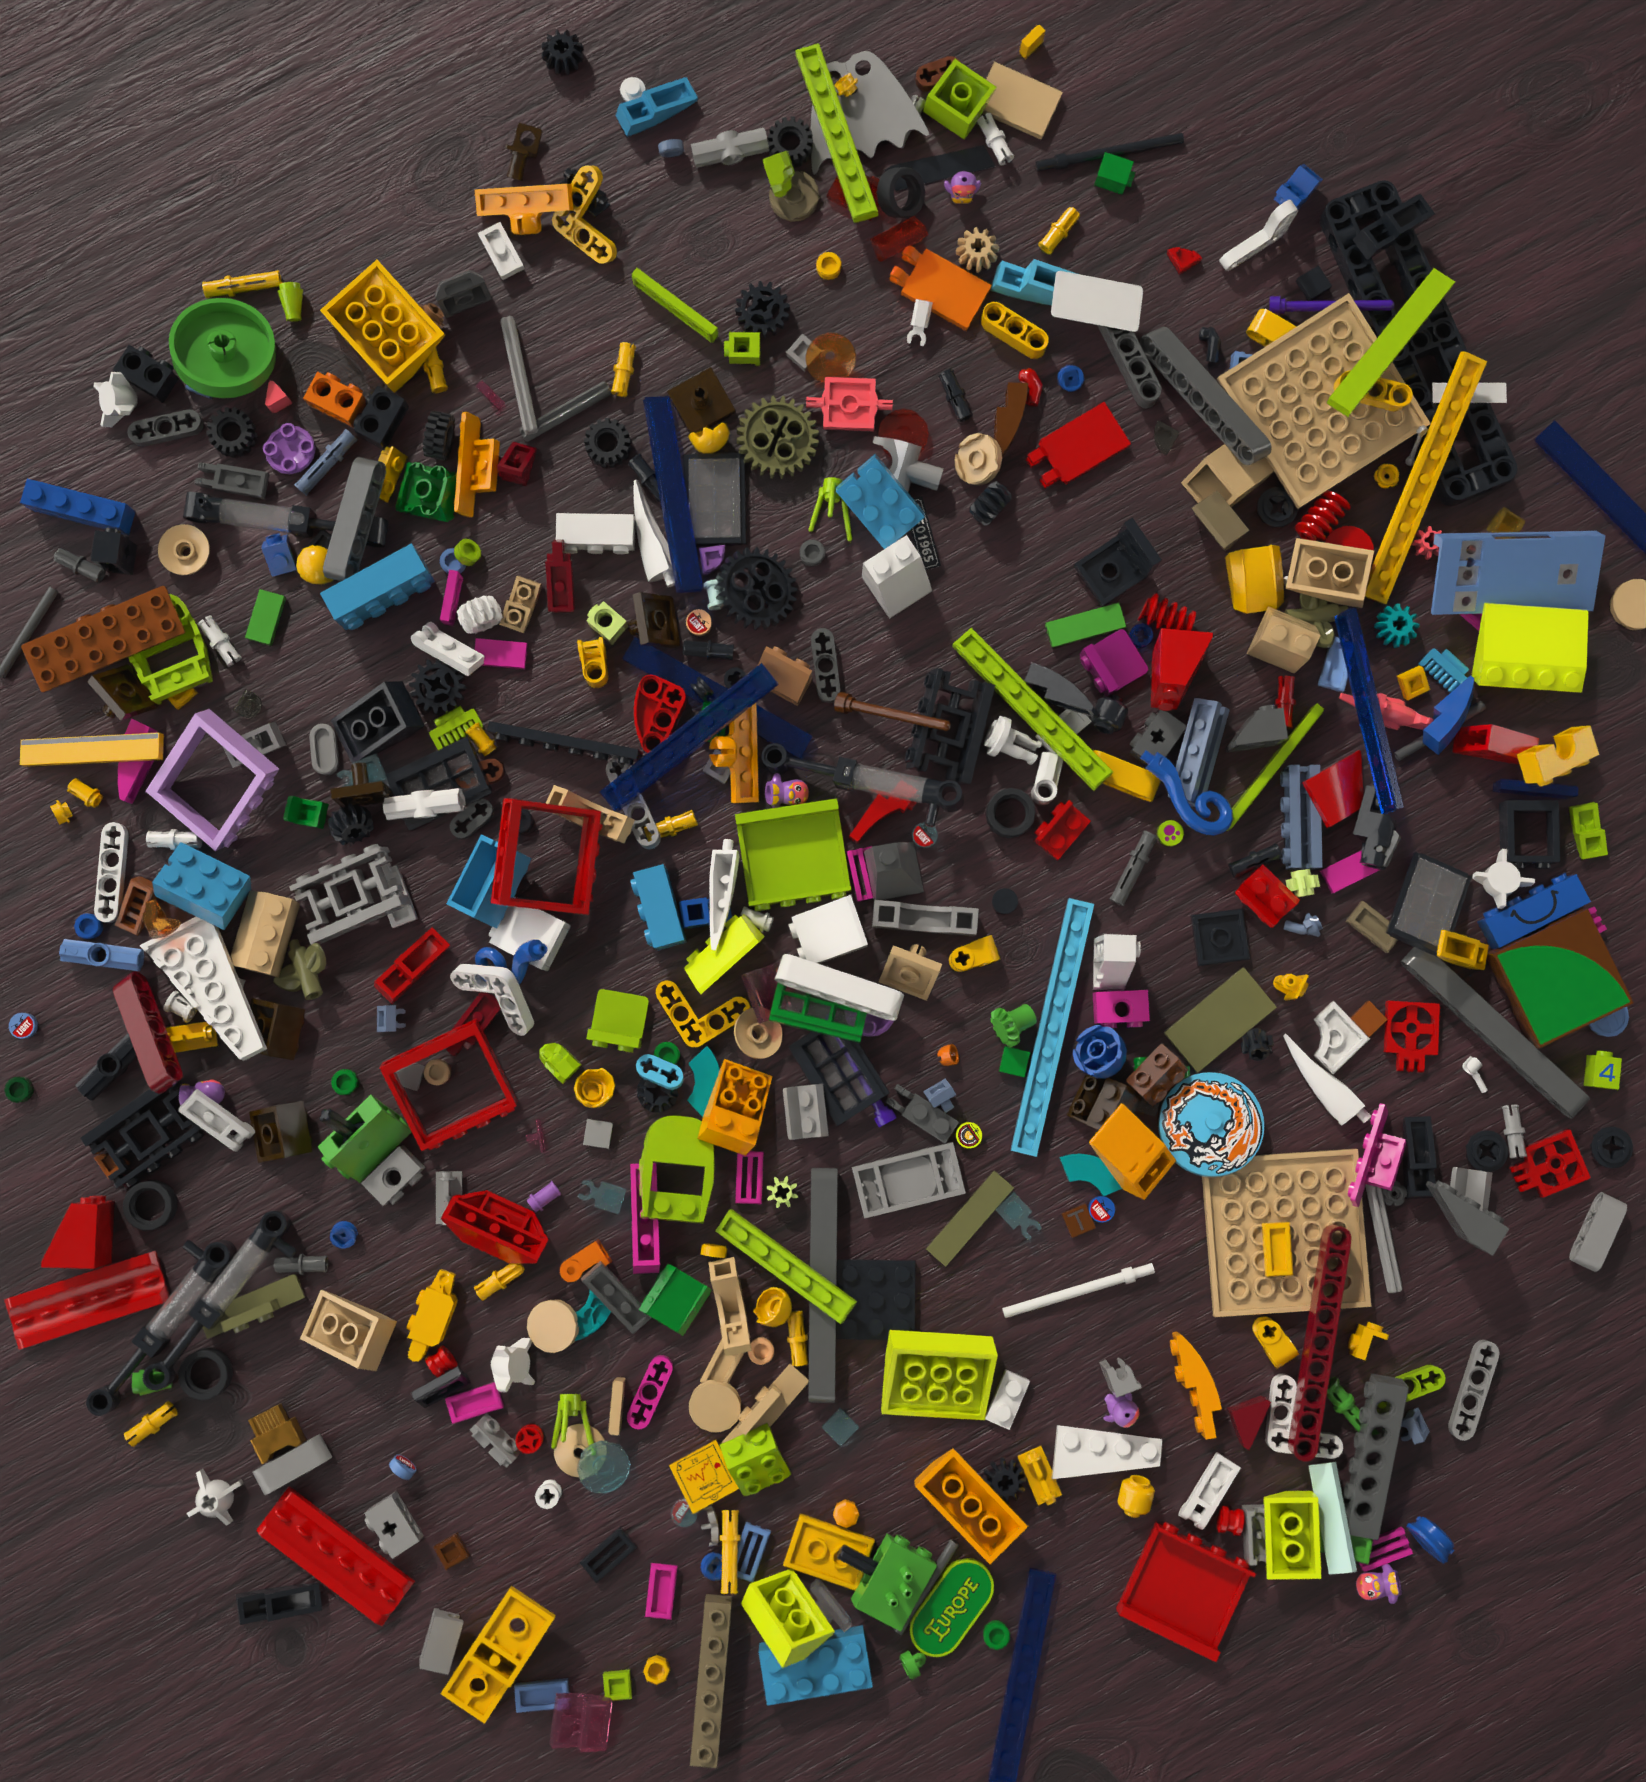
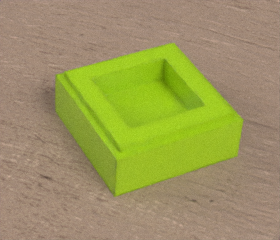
[603,1669,632,1702]

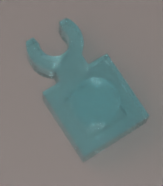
[337,754,387,787]
[578,1180,627,1214]
[995,1192,1042,1240]

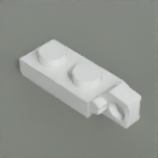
[375,858,418,928]

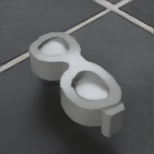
[701,1505,719,1547]

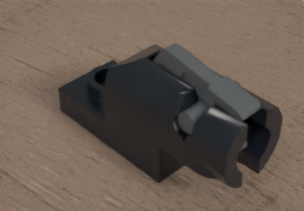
[1353,785,1401,870]

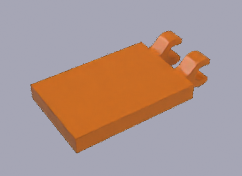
[889,244,992,331]

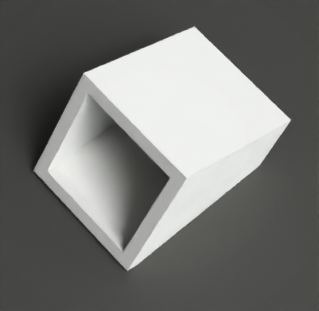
[862,535,932,619]
[788,895,868,964]
[489,897,571,971]

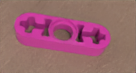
[627,1355,673,1429]

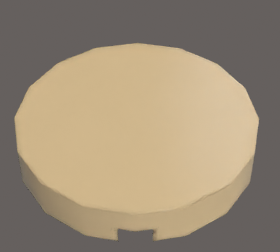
[955,433,1002,486]
[1610,579,1646,630]
[527,1299,579,1353]
[689,1380,741,1432]

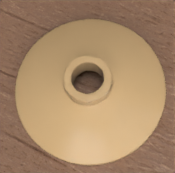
[158,524,210,575]
[734,1007,782,1059]
[554,1424,606,1477]

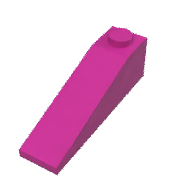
[630,1163,660,1274]

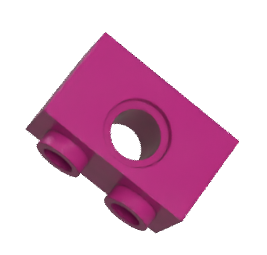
[1093,990,1150,1028]

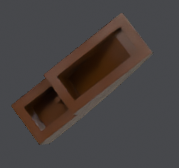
[994,382,1028,458]

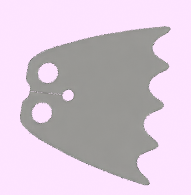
[811,51,929,174]

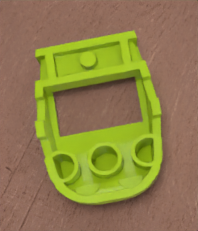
[128,594,213,704]
[639,1115,715,1224]

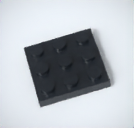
[836,1259,915,1340]

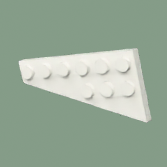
[139,917,267,1061]

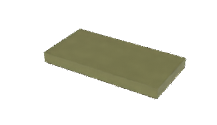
[1163,967,1277,1073]

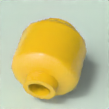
[1117,1475,1155,1518]

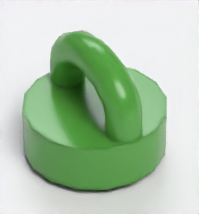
[899,1651,926,1680]

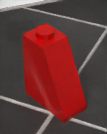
[1453,724,1539,765]

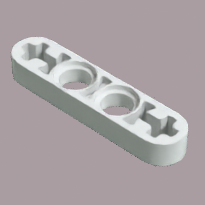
[94,822,129,923]

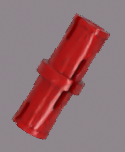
[1275,676,1296,729]

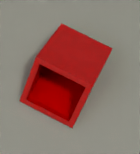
[1151,628,1213,711]
[41,1195,115,1269]

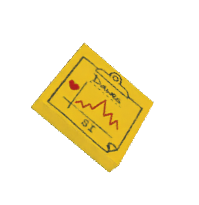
[669,1440,739,1514]

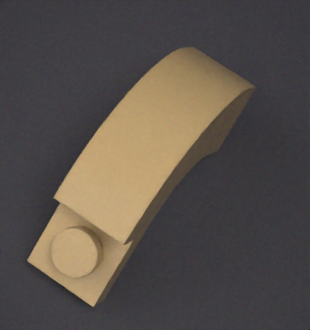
[546,785,635,844]
[709,1257,752,1356]

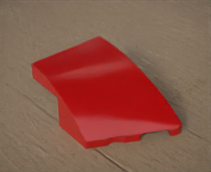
[1302,750,1364,828]

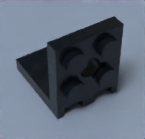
[1074,517,1162,607]

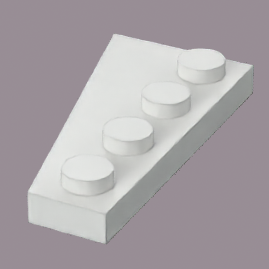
[1052,1425,1162,1479]

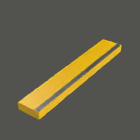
[20,733,164,767]

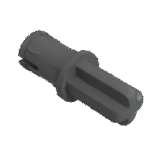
[54,548,106,583]
[274,1254,328,1275]

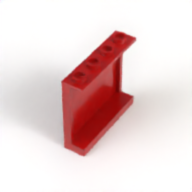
[1116,1522,1256,1662]

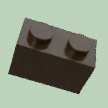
[250,998,305,1060]
[249,1101,312,1163]

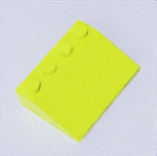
[1471,603,1588,693]
[881,1330,998,1420]

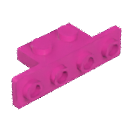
[1348,1103,1407,1207]

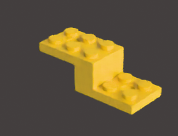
[441,1586,556,1724]

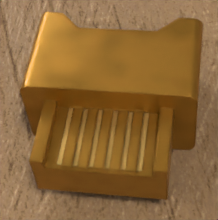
[248,1403,306,1464]

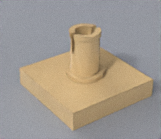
[879,945,942,1001]

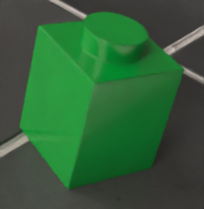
[1094,152,1135,195]

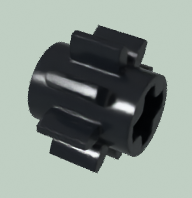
[1241,1028,1274,1061]

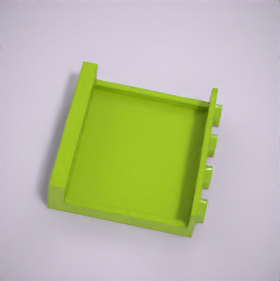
[735,799,851,911]

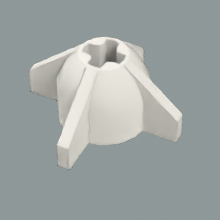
[94,372,137,427]
[1473,849,1535,909]
[491,1338,535,1392]
[187,1469,244,1526]

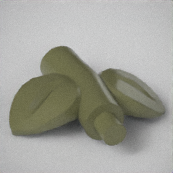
[1284,593,1349,648]
[273,939,326,1000]

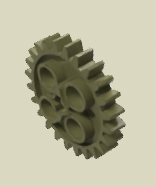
[736,396,819,479]

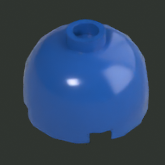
[1073,1025,1127,1078]

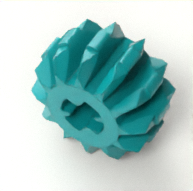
[1374,604,1420,648]

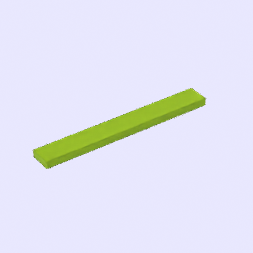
[795,43,878,223]
[1327,268,1455,417]
[952,628,1113,791]

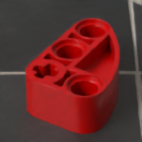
[634,675,687,758]

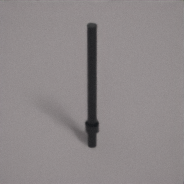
[1035,133,1184,171]

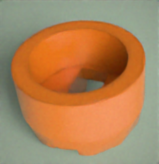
[937,1044,959,1066]

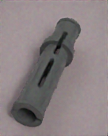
[1109,830,1158,906]

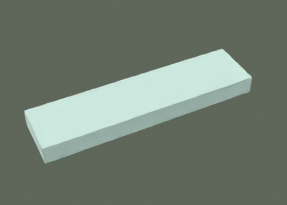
[1308,1462,1357,1574]

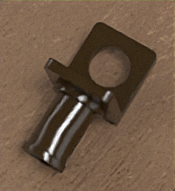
[505,123,543,181]

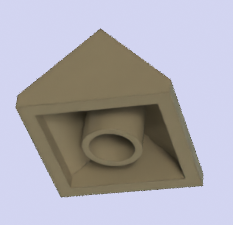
[1192,491,1249,552]

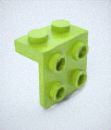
[587,989,649,1053]
[720,1423,791,1496]

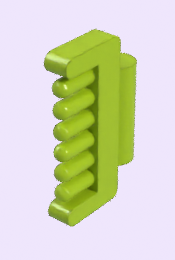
[429,705,484,750]

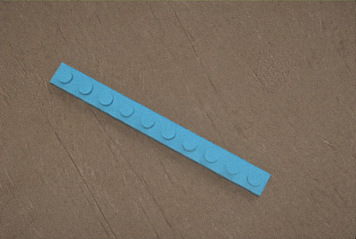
[1011,898,1094,1157]

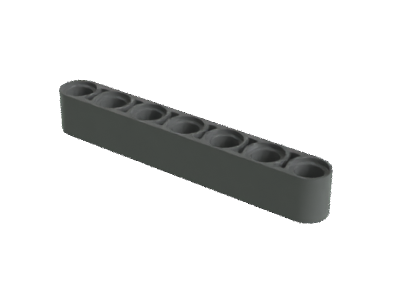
[1140,326,1272,466]

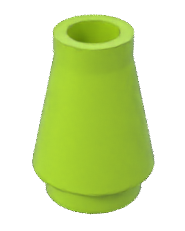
[278,282,303,322]

